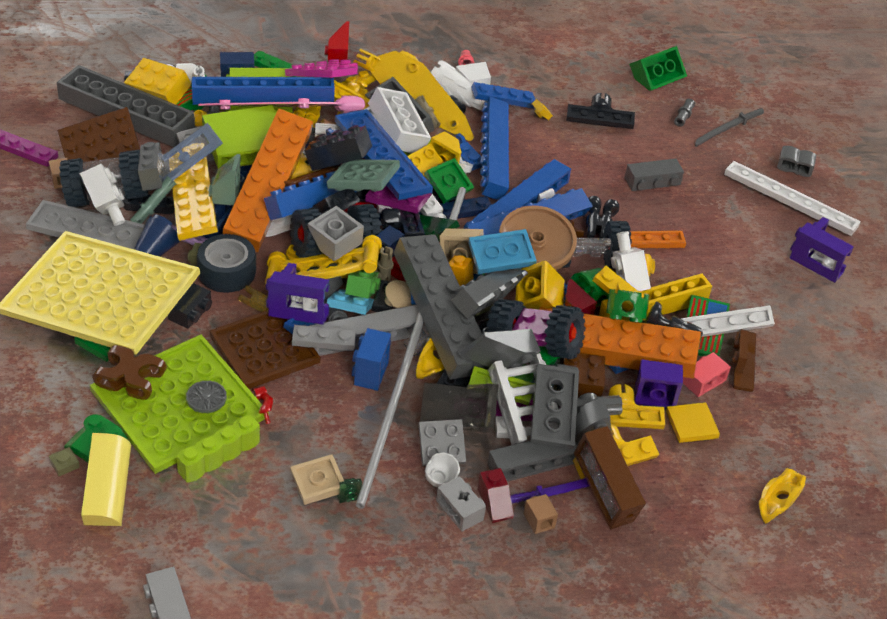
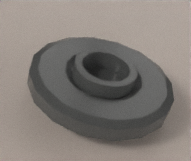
[186,381,227,413]

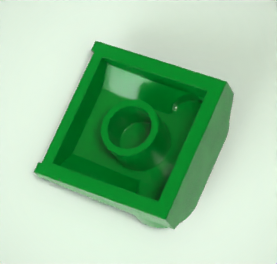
[64,414,128,463]

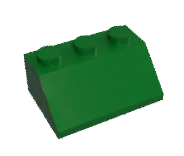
[629,46,687,91]

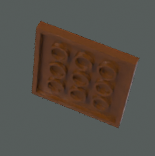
[57,107,140,175]
[210,310,321,389]

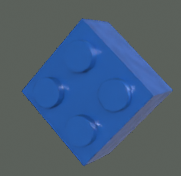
[352,328,391,391]

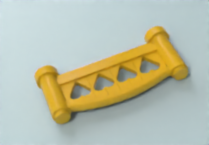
[265,235,382,284]

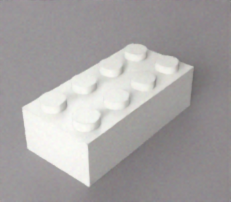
[368,87,431,153]

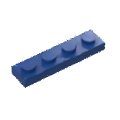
[471,82,535,109]

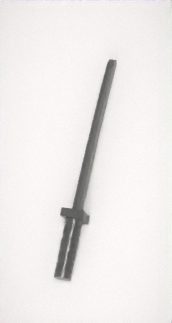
[695,108,764,147]

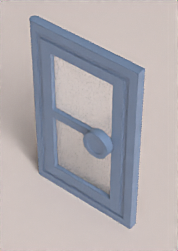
[162,123,223,182]

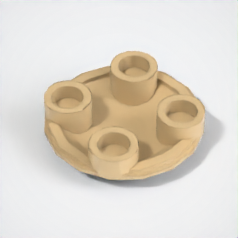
[385,280,412,309]

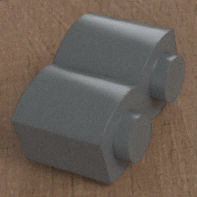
[777,146,817,177]

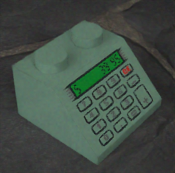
[209,154,240,205]

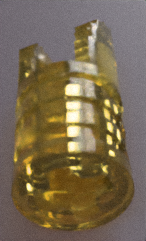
[238,285,269,312]

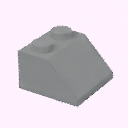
[308,206,364,261]

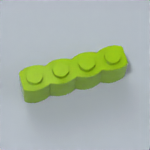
[177,415,260,483]

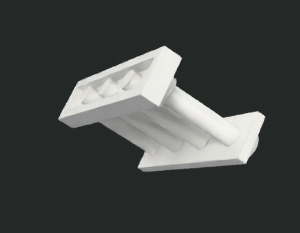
[488,354,559,445]

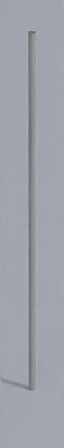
[356,187,466,509]

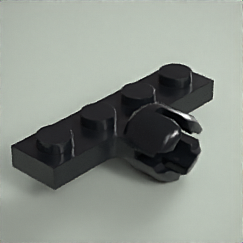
[566,93,635,129]
[381,208,425,237]

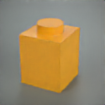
[449,255,474,286]

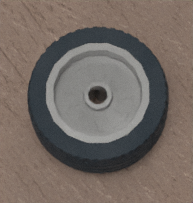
[197,234,256,293]

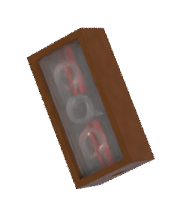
[574,426,646,530]

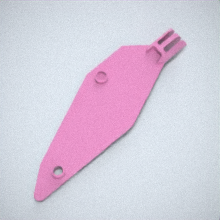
[198,96,365,113]

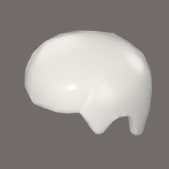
[425,452,460,487]

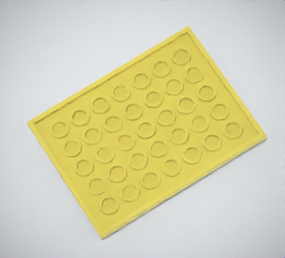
[0,231,200,355]

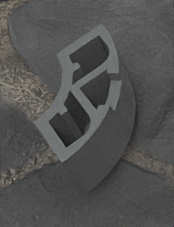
[575,397,611,446]

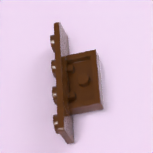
[732,329,756,392]

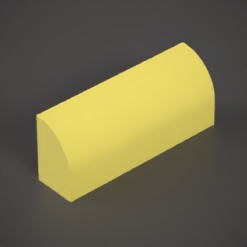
[81,433,131,526]

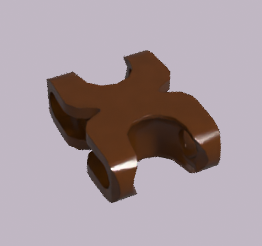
[92,345,167,400]

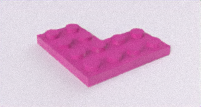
[285,59,358,78]

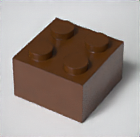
[560,353,605,398]

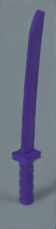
[510,478,589,504]

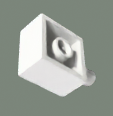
[80,164,125,226]
[611,231,651,291]

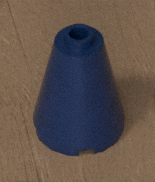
[133,215,180,257]

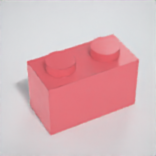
[683,352,731,397]

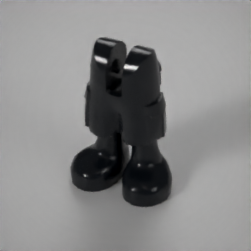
[585,196,620,243]
[645,302,703,338]

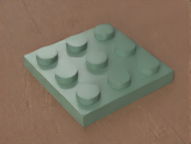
[327,159,400,191]

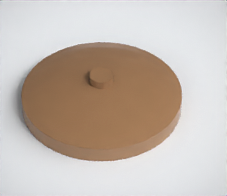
[499,206,577,270]

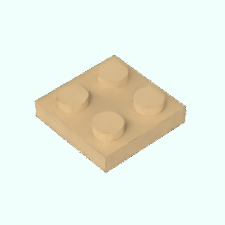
[290,454,347,505]

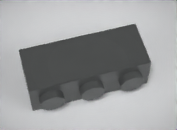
[138,142,164,191]
[624,158,684,191]

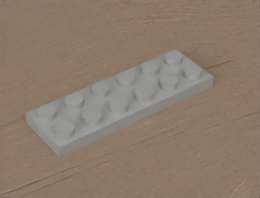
[26,200,145,249]

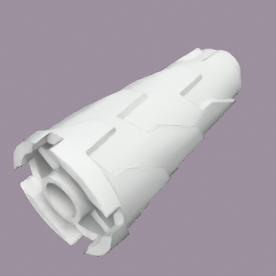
[431,60,487,110]

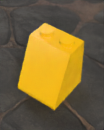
[516,261,564,310]

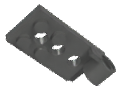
[530,364,579,449]

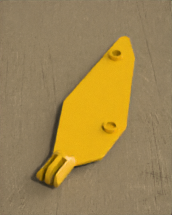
[353,49,474,141]

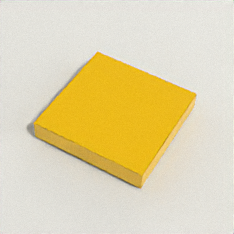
[666,402,720,443]

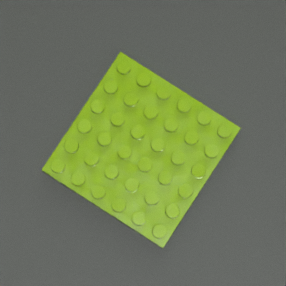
[90,334,269,474]

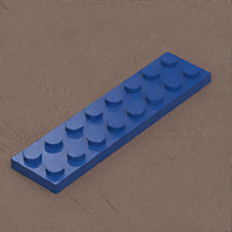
[335,109,433,200]

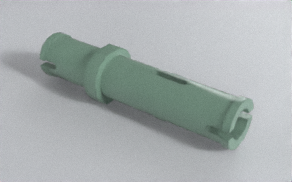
[130,176,176,224]

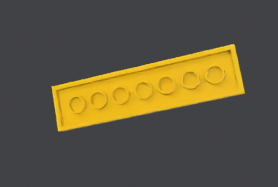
[169,143,218,241]

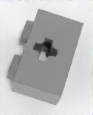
[436,476,486,532]

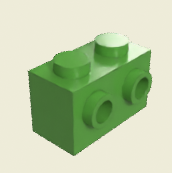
[345,270,381,299]

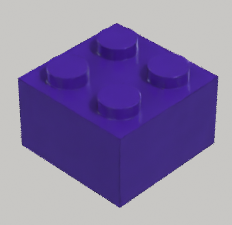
[634,359,683,410]

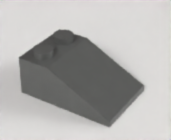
[460,329,540,369]

